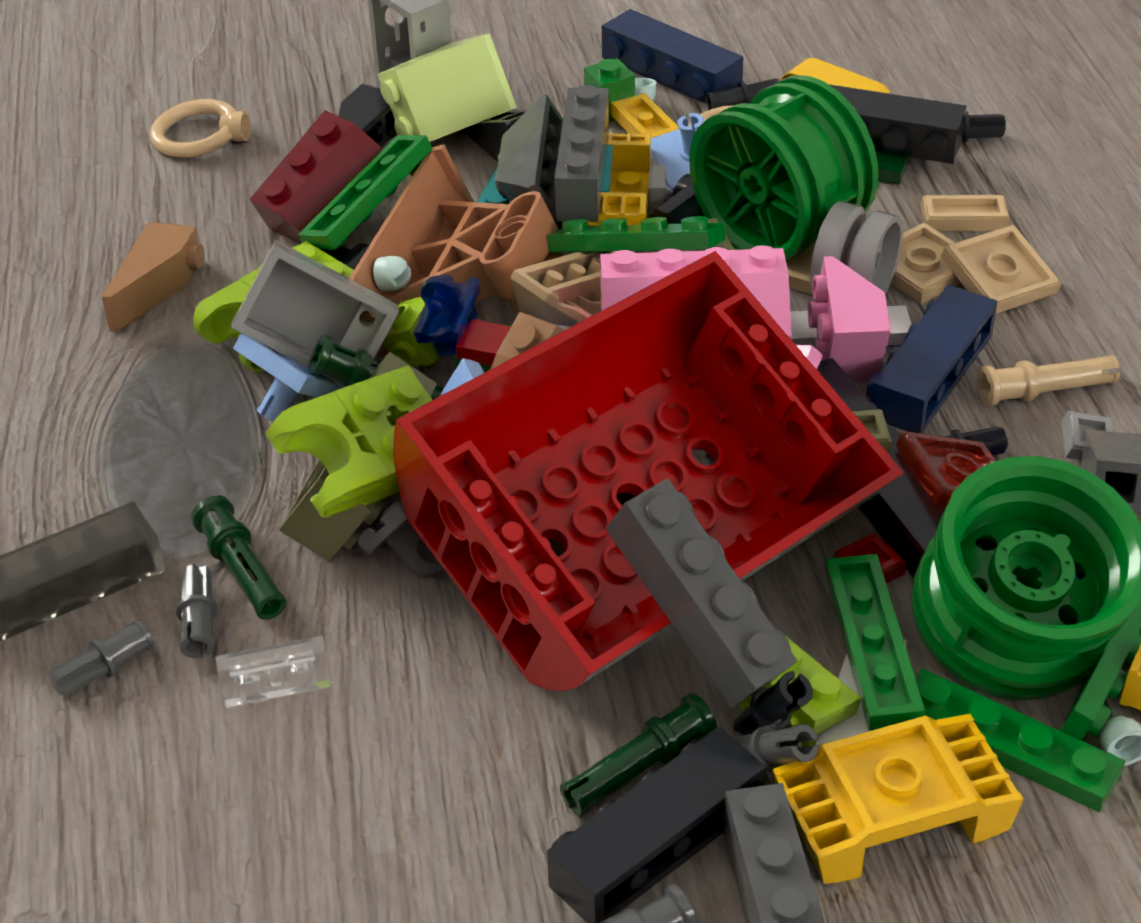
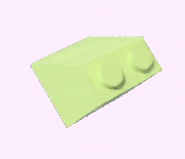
[377,33,517,142]

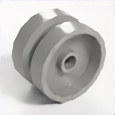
[810,201,903,295]

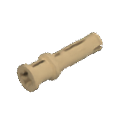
[977,354,1120,407]

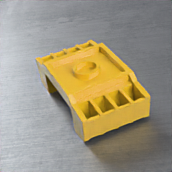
[562,133,651,226]
[773,714,1024,884]

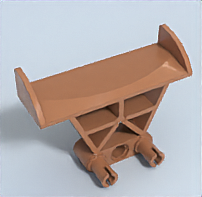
[349,145,565,357]

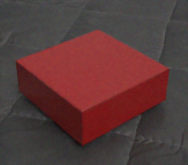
[456,319,511,366]
[834,533,906,584]

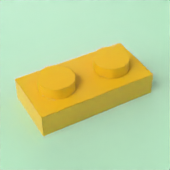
[611,93,679,138]

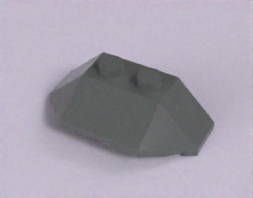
[495,94,563,229]

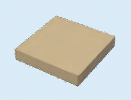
[891,222,962,305]
[941,225,1062,314]

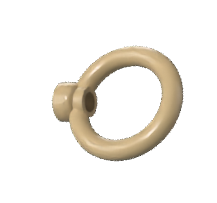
[150,99,251,158]

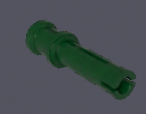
[308,334,444,400]
[191,495,287,620]
[560,693,718,816]

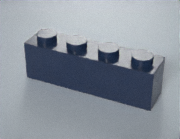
[601,9,744,104]
[866,285,998,436]

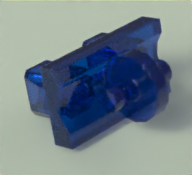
[413,275,481,356]

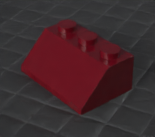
[250,110,383,243]

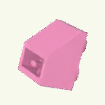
[808,256,891,382]

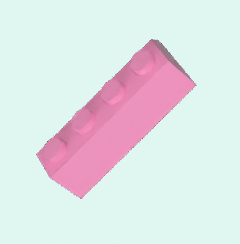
[600,246,792,340]

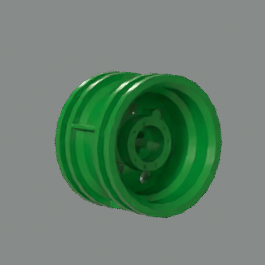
[689,75,878,261]
[911,456,1141,700]

